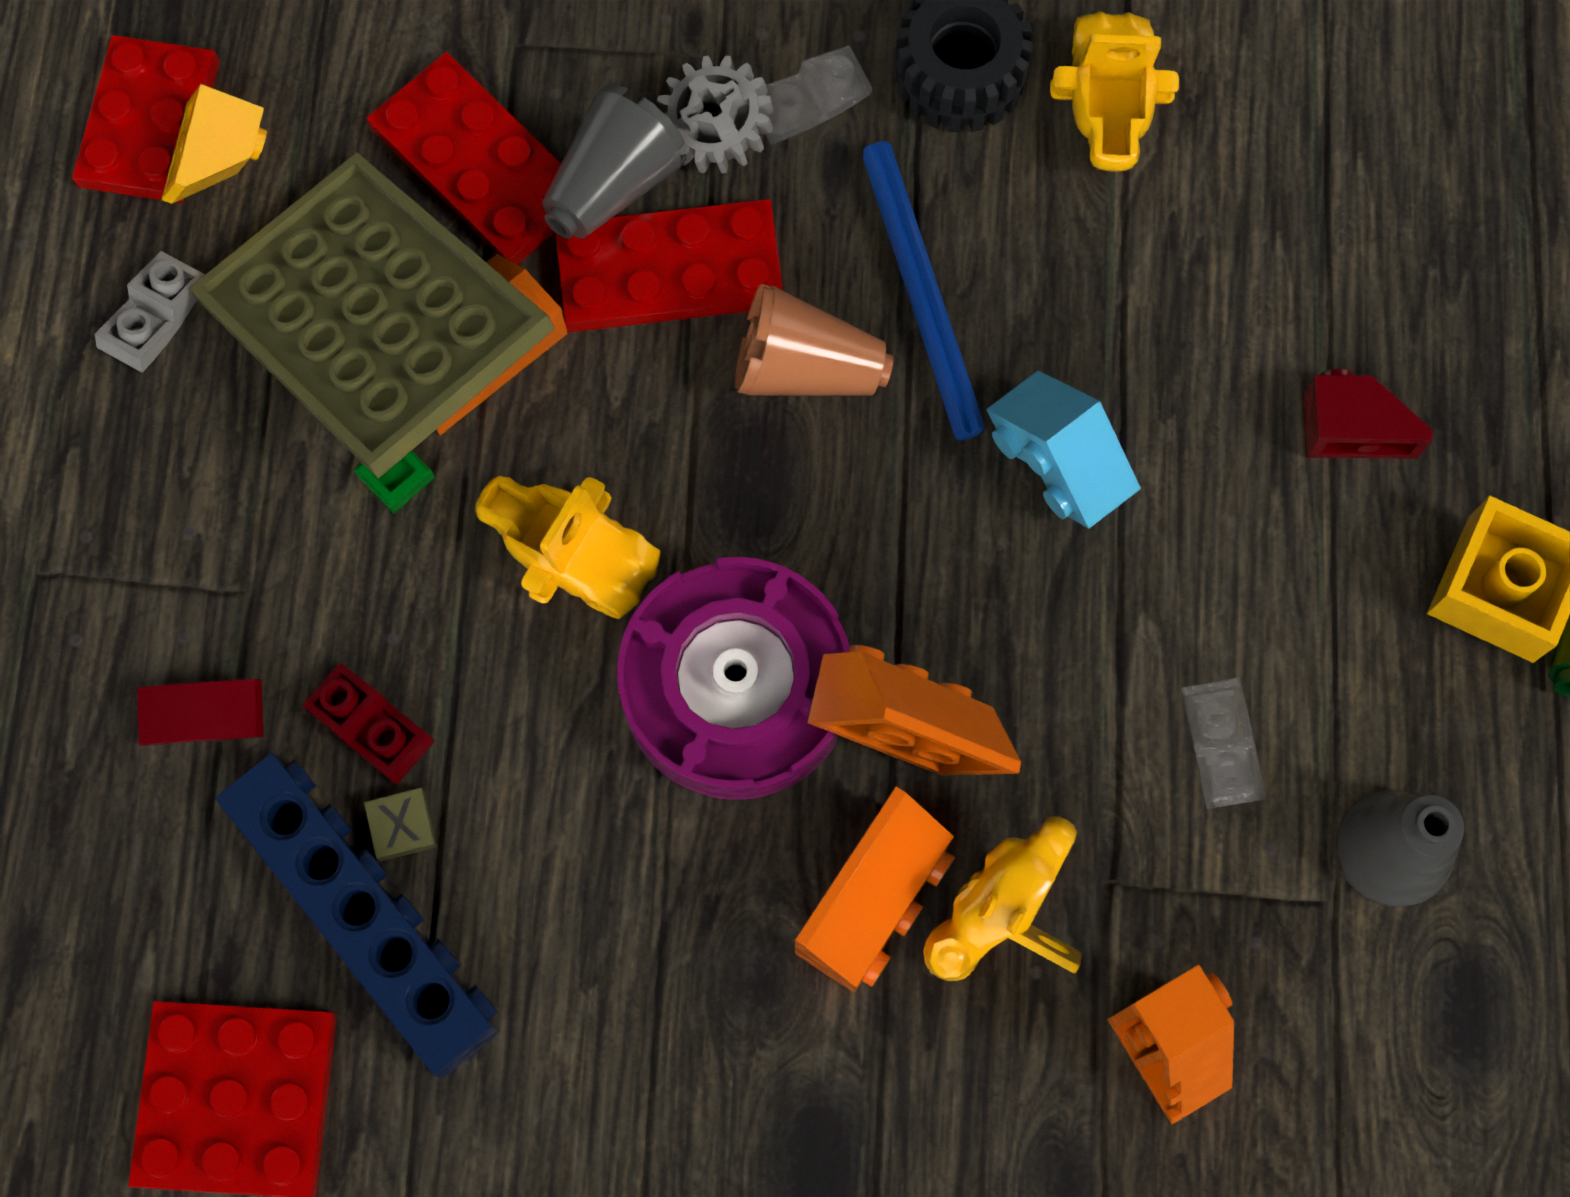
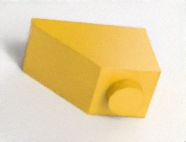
[161,84,267,204]

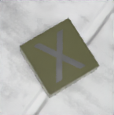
[364,788,437,862]

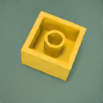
[1427,495,1570,663]

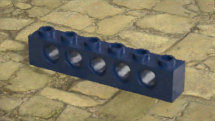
[215,753,500,1079]

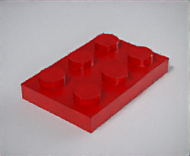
[72,35,220,204]

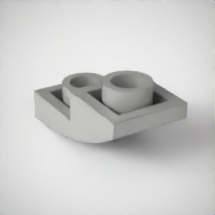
[95,251,205,373]

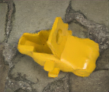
[1050,11,1179,172]
[475,476,661,619]
[923,816,1082,981]

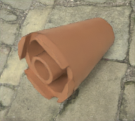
[735,284,893,396]

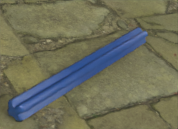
[863,141,985,441]

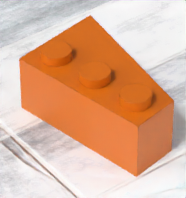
[1107,965,1234,1125]

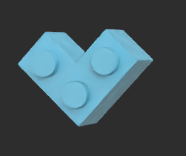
[986,371,1141,529]

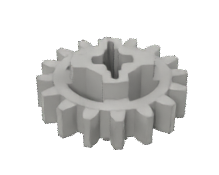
[657,55,774,174]

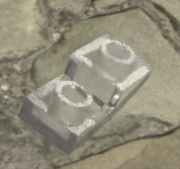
[766,45,873,145]
[1182,678,1265,809]

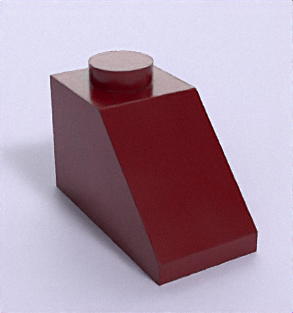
[1303,369,1433,459]

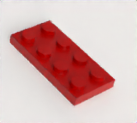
[366,51,561,265]
[556,199,783,333]

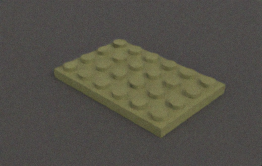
[189,152,555,479]

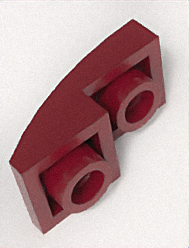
[302,662,435,785]
[137,679,264,746]

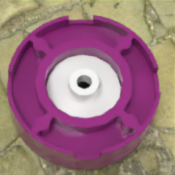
[617,557,850,800]

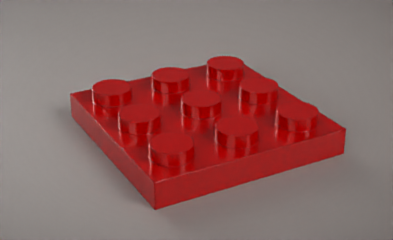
[128,1001,337,1197]

